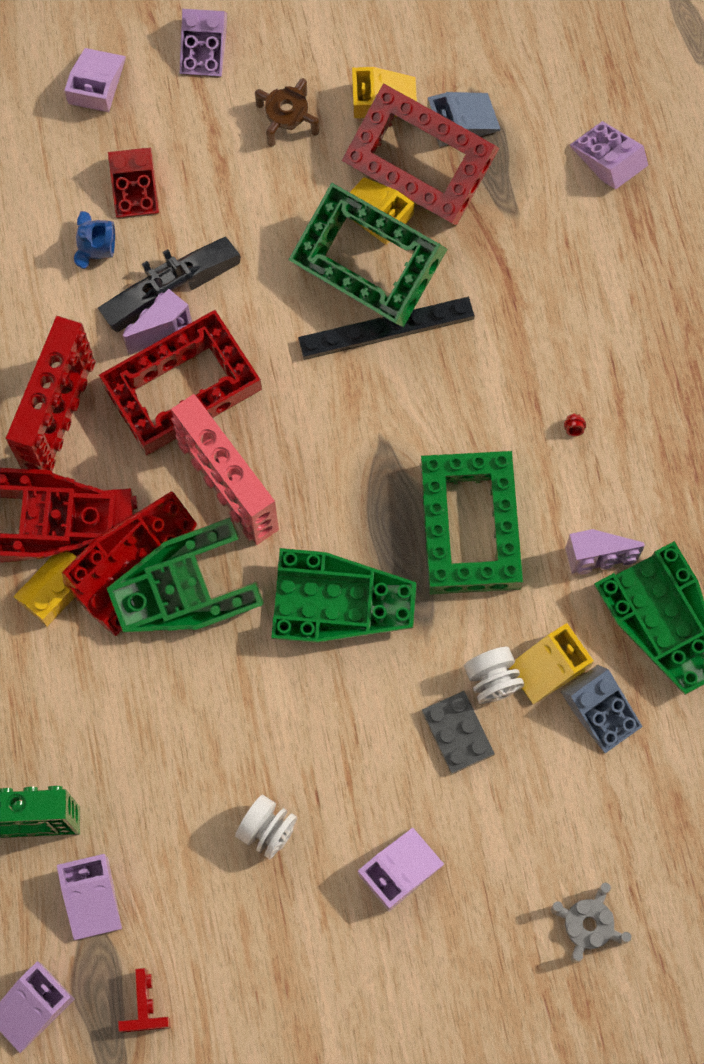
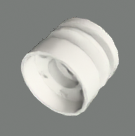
[464,647,524,704]
[235,794,297,859]

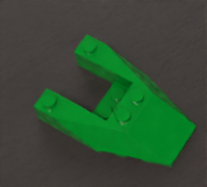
[107,516,264,632]

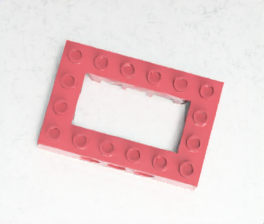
[171,394,279,545]

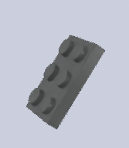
[422,691,495,775]

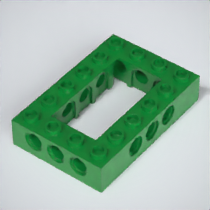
[288,182,448,327]
[420,451,523,595]
[0,786,80,838]

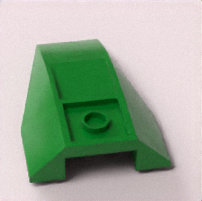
[594,541,704,695]
[271,548,416,643]

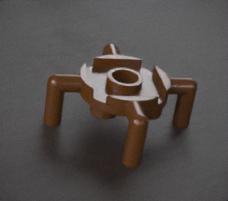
[255,78,319,147]

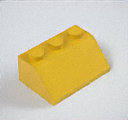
[13,551,77,627]

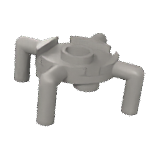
[551,883,631,963]

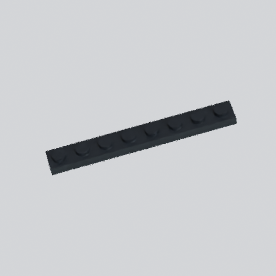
[298,296,475,360]

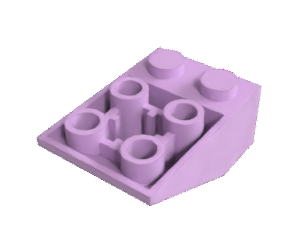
[179,9,227,76]
[64,48,126,112]
[570,121,648,189]
[123,289,192,355]
[565,529,645,575]
[358,828,444,912]
[57,854,122,941]
[0,961,75,1053]

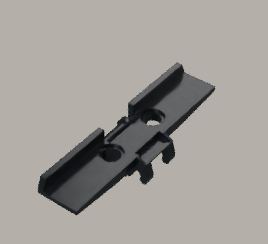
[98,236,241,332]

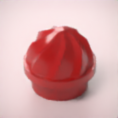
[564,413,586,437]

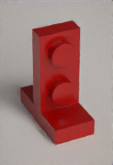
[118,968,171,1033]

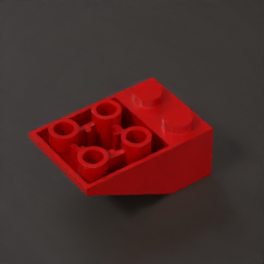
[108,147,159,218]

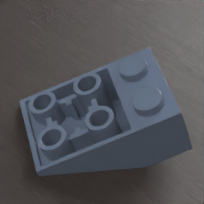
[427,92,501,147]
[561,665,643,753]

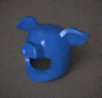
[74,211,115,269]

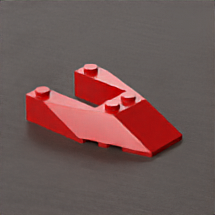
[0,468,115,563]

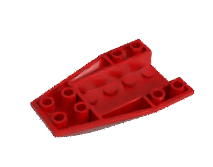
[62,491,198,637]

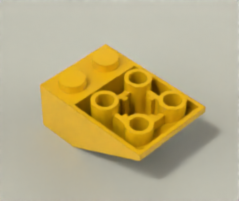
[352,67,417,118]
[350,177,414,245]
[508,623,594,705]

